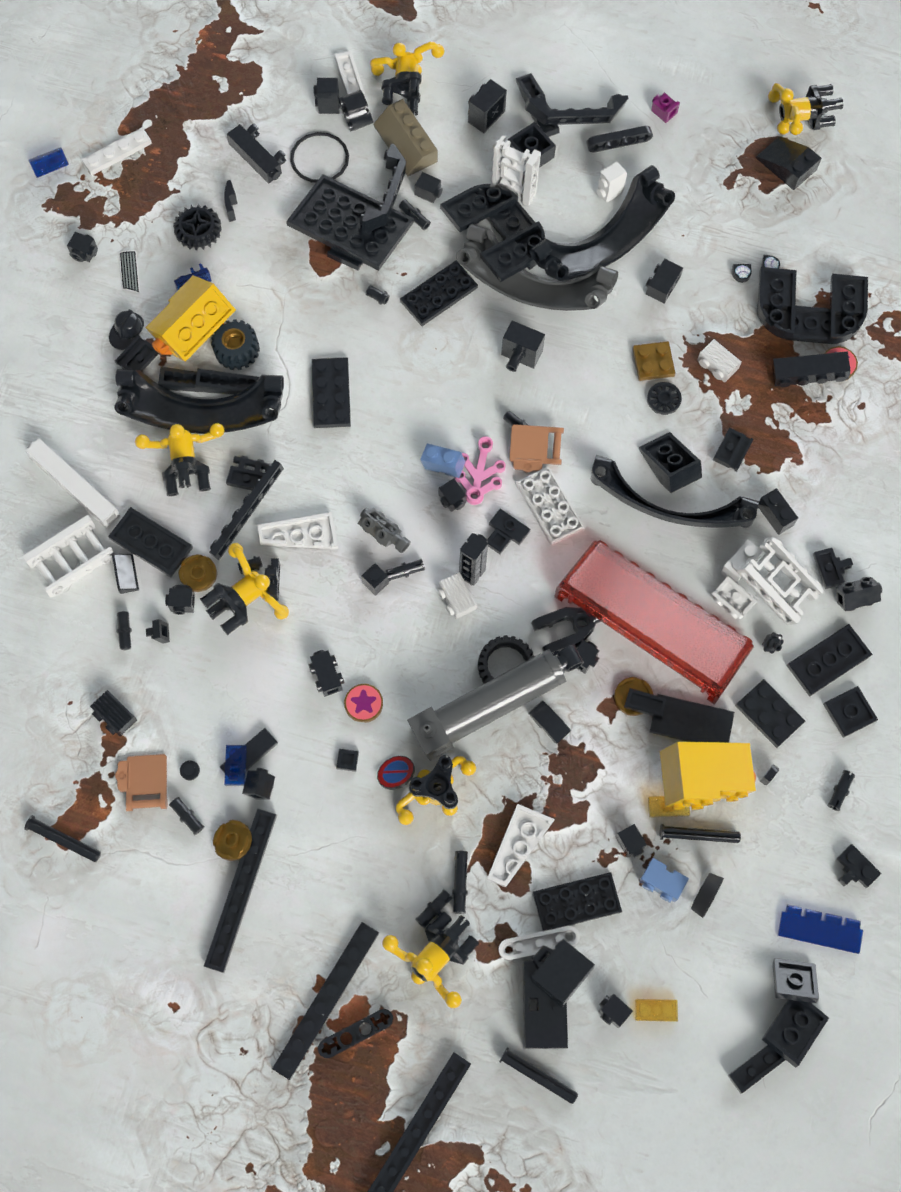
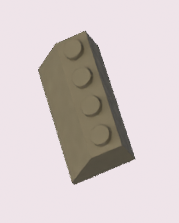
[374,99,438,177]

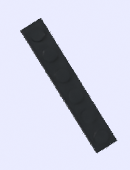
[209,460,284,560]

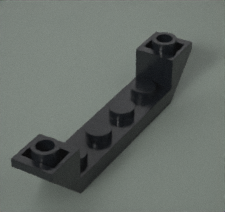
[525,94,629,125]
[359,144,407,233]

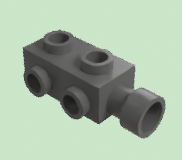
[357,508,411,553]

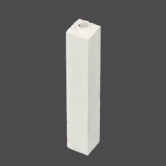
[25,438,120,529]

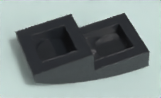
[224,180,238,222]
[528,700,571,744]

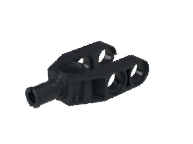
[531,607,611,656]

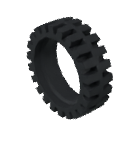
[478,635,535,684]

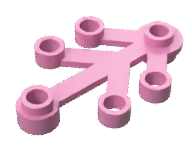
[454,436,506,505]

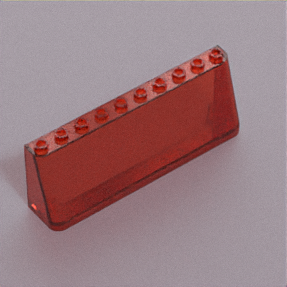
[554,540,754,705]

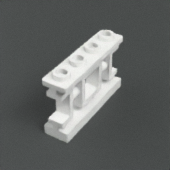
[490,135,541,206]
[736,537,824,625]

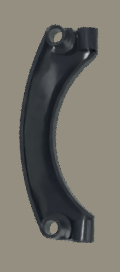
[529,165,675,281]
[114,369,284,434]
[590,455,759,528]

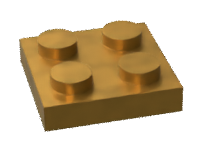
[633,341,676,381]

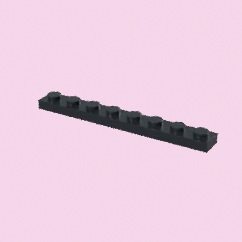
[204,808,277,973]
[272,922,379,1080]
[368,1052,471,1192]

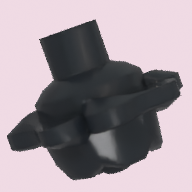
[762,632,784,654]

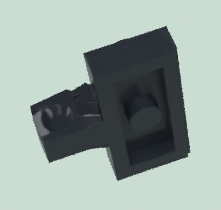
[813,548,853,589]
[264,558,281,601]
[836,844,882,888]

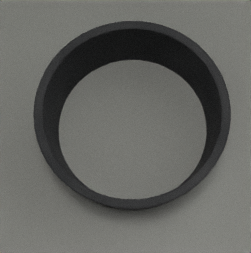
[691,873,724,918]

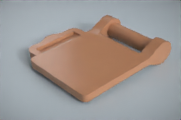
[510,424,564,473]
[115,754,168,811]

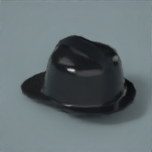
[109,309,144,350]

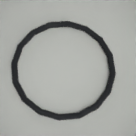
[290,132,349,183]

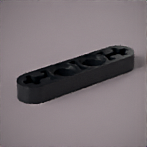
[586,126,653,153]
[318,1009,394,1059]

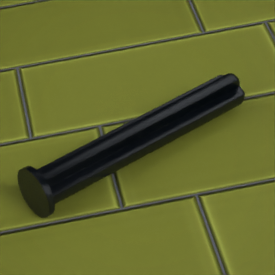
[24,815,101,862]
[659,824,741,843]
[499,1047,578,1104]

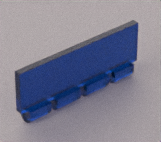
[778,904,863,954]

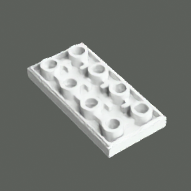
[516,466,585,546]

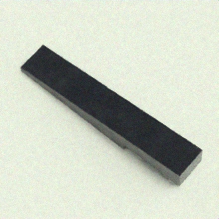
[158,367,259,394]

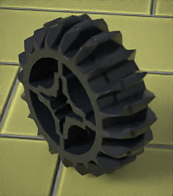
[173,204,222,251]

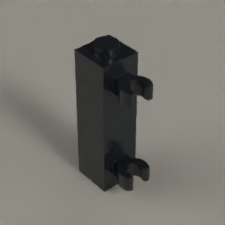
[227,124,286,184]

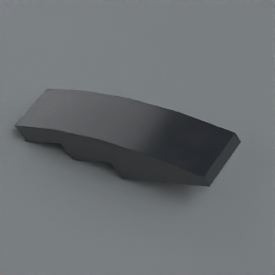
[516,73,560,137]

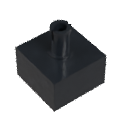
[501,320,545,372]

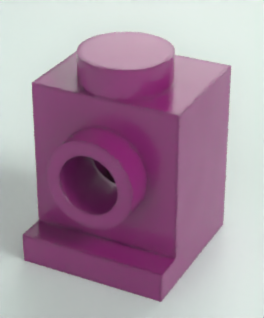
[651,92,680,123]

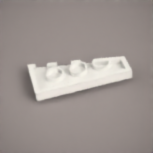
[257,512,338,549]
[487,804,555,887]

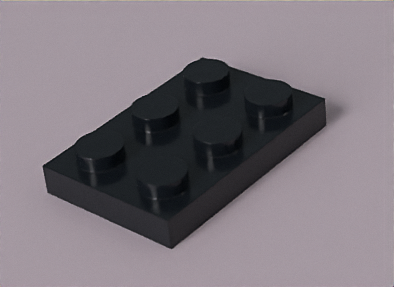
[735,679,805,748]
[761,1000,829,1068]

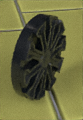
[647,382,682,415]

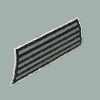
[119,250,140,294]

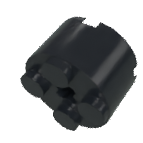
[338,90,373,132]

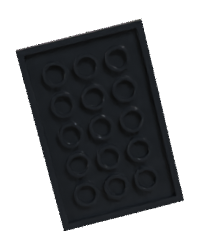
[286,174,414,271]

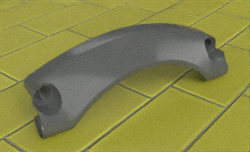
[456,224,618,311]

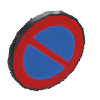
[377,756,415,790]

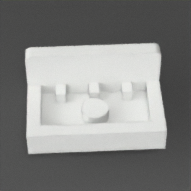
[711,576,758,619]

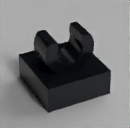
[146,619,170,644]

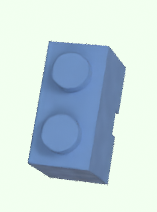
[420,443,465,478]
[639,858,689,903]

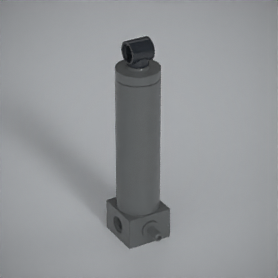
[407,645,584,761]

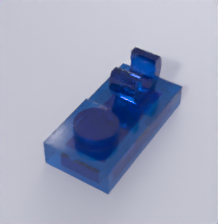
[28,147,69,178]
[174,263,212,291]
[224,745,247,786]

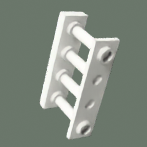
[23,515,115,597]

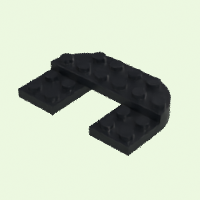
[440,184,545,282]
[757,267,868,344]

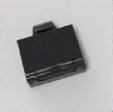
[531,939,595,1007]

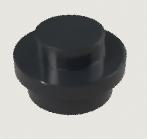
[180,760,200,781]

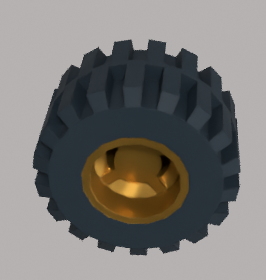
[211,319,260,370]

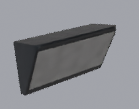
[112,554,139,594]

